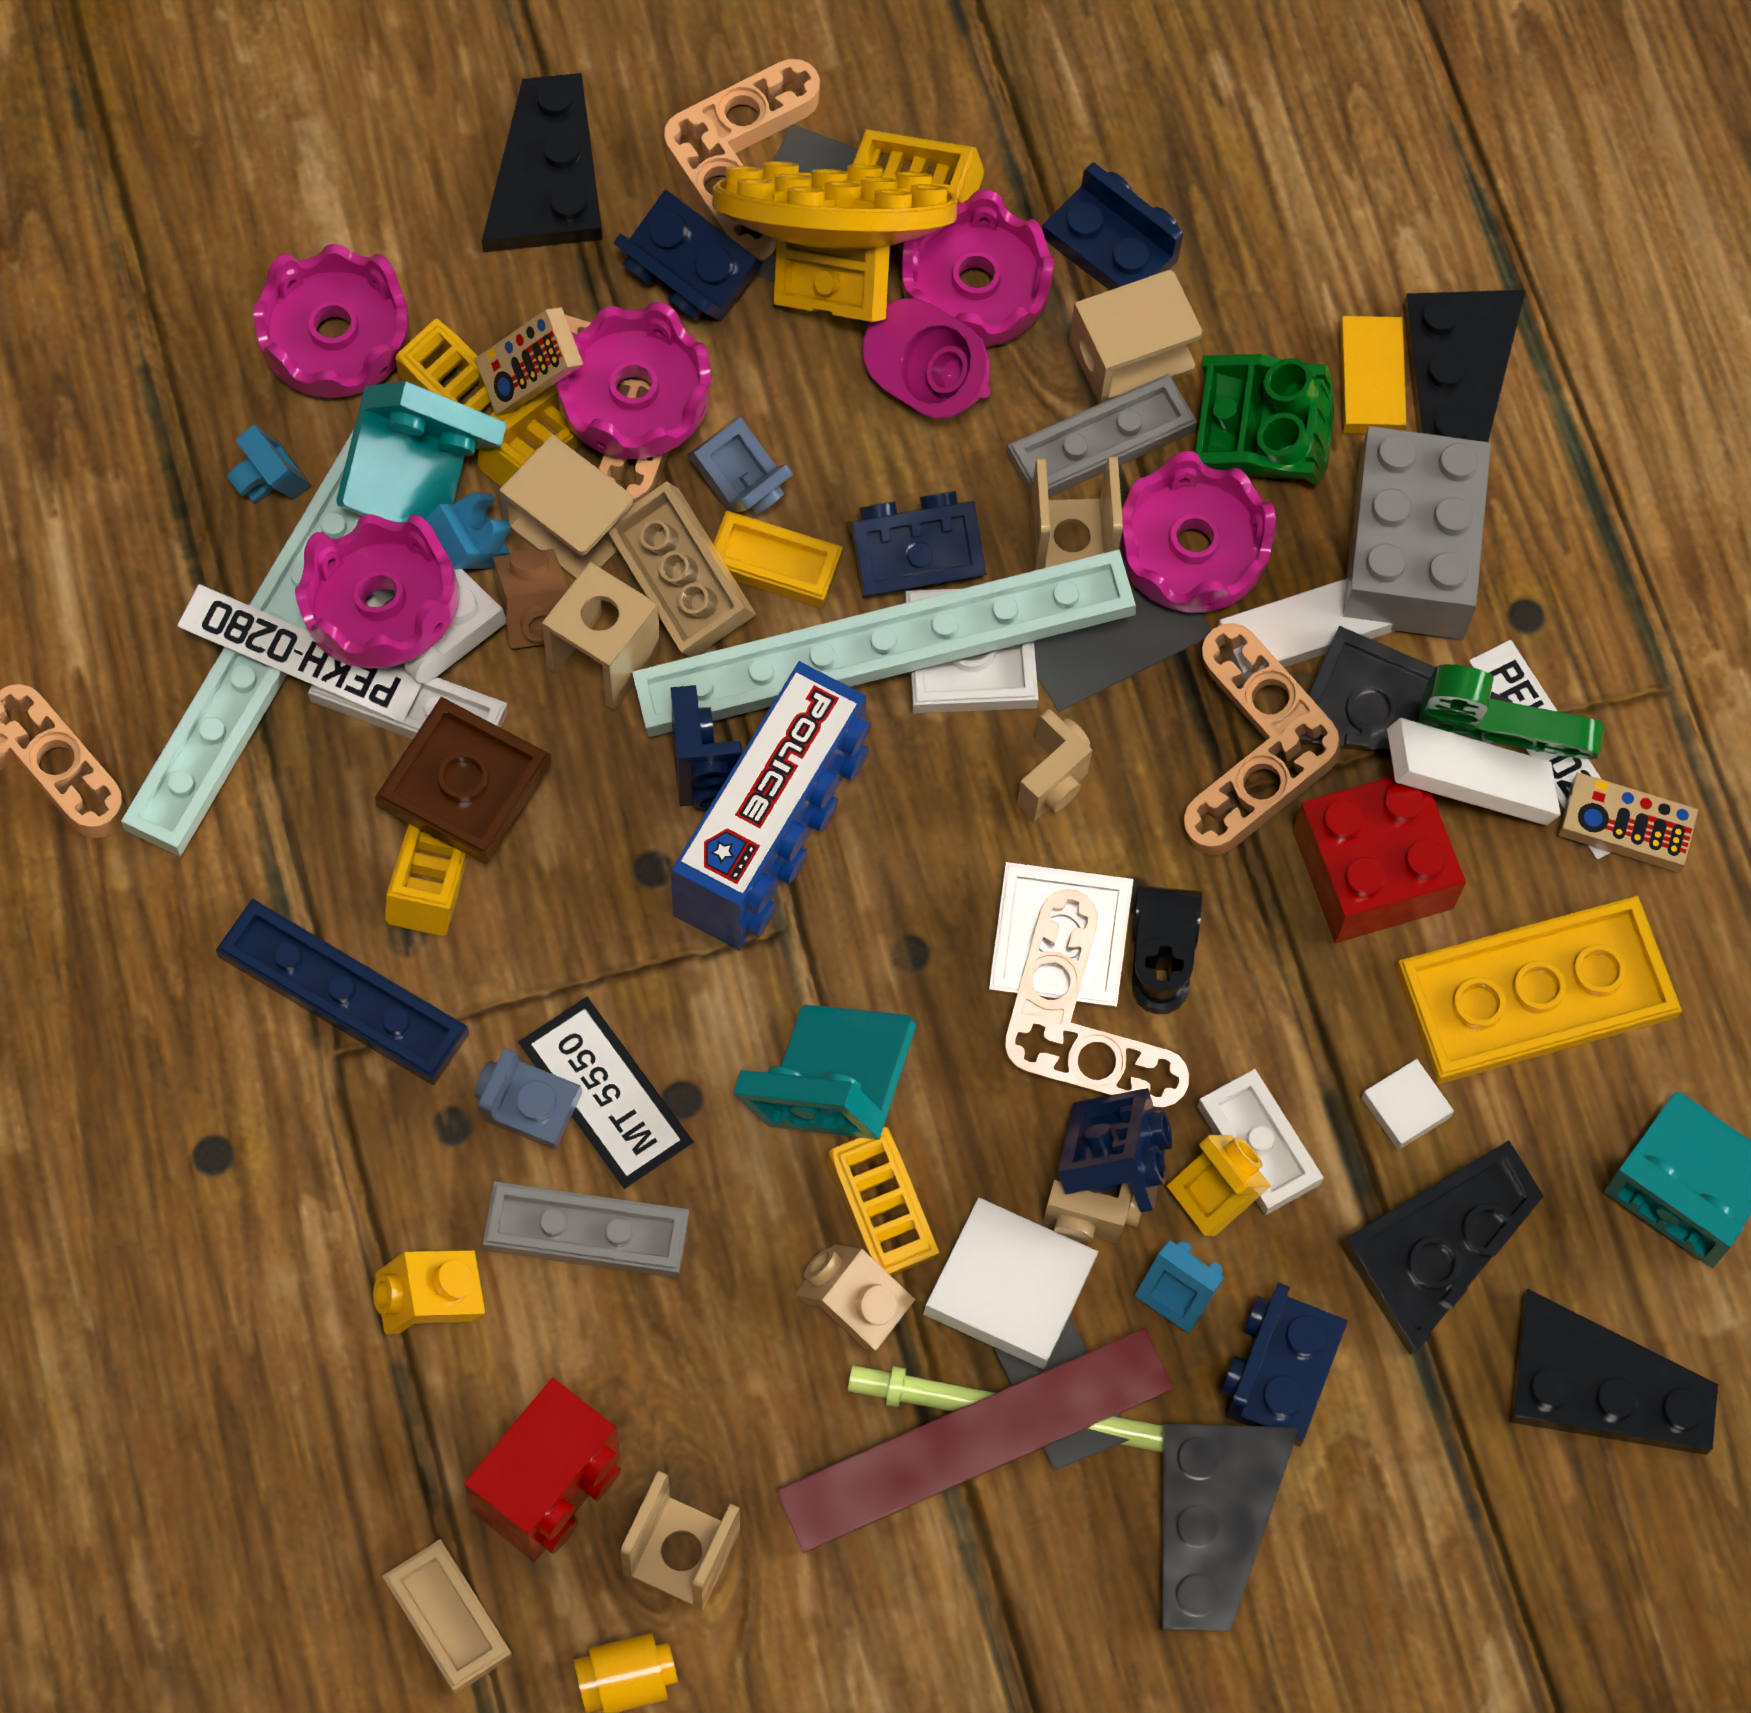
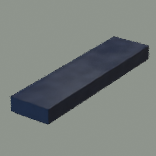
[216,899,469,1086]

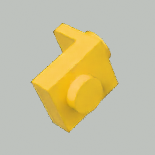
[1166,1135,1271,1237]
[373,1250,485,1335]

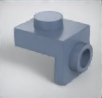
[687,417,793,515]

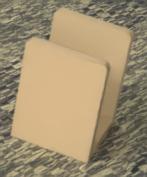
[1069,270,1203,404]
[499,434,633,580]
[1029,456,1123,571]
[542,562,660,710]
[620,1471,740,1611]

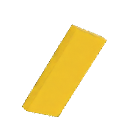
[1395,895,1682,1085]

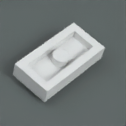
[1197,1069,1324,1216]

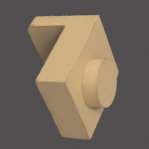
[1017,709,1093,822]
[1043,1180,1142,1244]
[796,1245,915,1351]

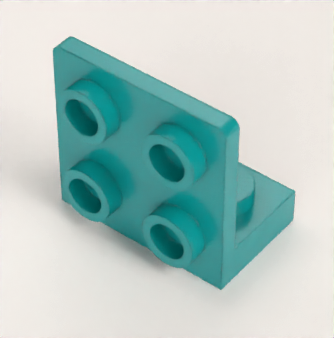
[336,381,507,522]
[733,1005,916,1140]
[1604,1092,1751,1268]

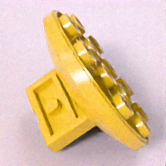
[712,161,958,322]

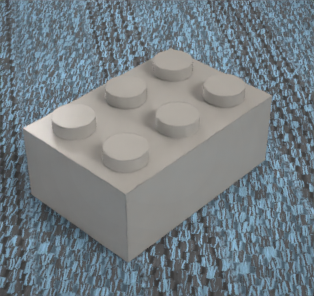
[1343,426,1491,640]

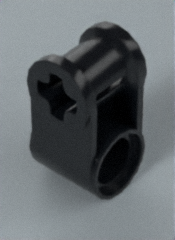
[1131,885,1202,1014]

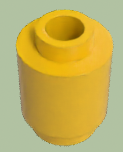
[573,1632,678,1713]

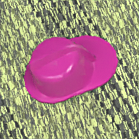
[863,298,992,419]

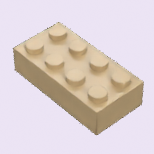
[608,481,756,657]

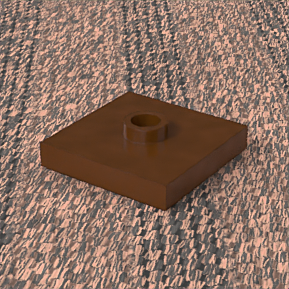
[375,697,551,865]

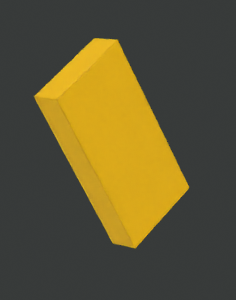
[1340,316,1407,434]
[713,510,843,609]

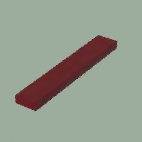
[776,1327,1174,1554]

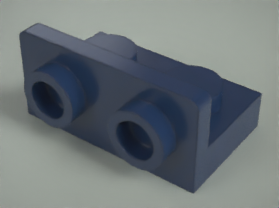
[1042,162,1183,290]
[613,189,764,321]
[846,491,987,596]
[670,685,742,811]
[1058,1088,1173,1212]
[1221,1282,1348,1447]

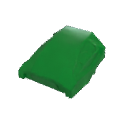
[1194,354,1334,484]

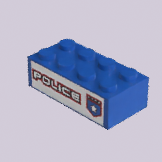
[671,661,871,951]

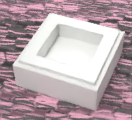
[1361,1059,1454,1150]

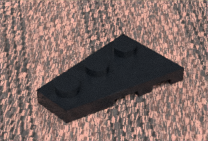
[482,73,602,253]
[1403,290,1526,442]
[1299,626,1513,752]
[1341,1140,1544,1355]
[1509,1288,1718,1455]
[1161,1424,1300,1632]

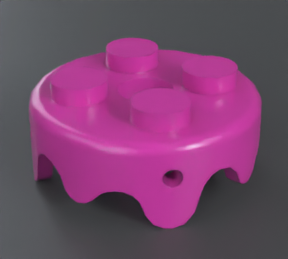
[901,190,1054,347]
[253,244,410,398]
[556,302,711,459]
[1119,451,1276,613]
[295,514,459,669]

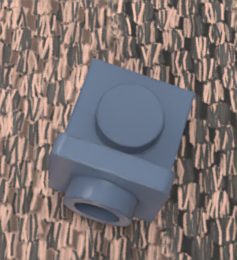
[475,1048,583,1150]

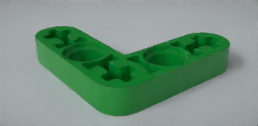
[1418,664,1605,759]

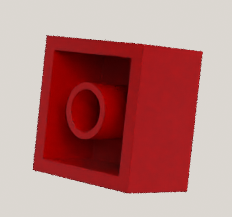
[1292,776,1466,943]
[464,1377,621,1562]

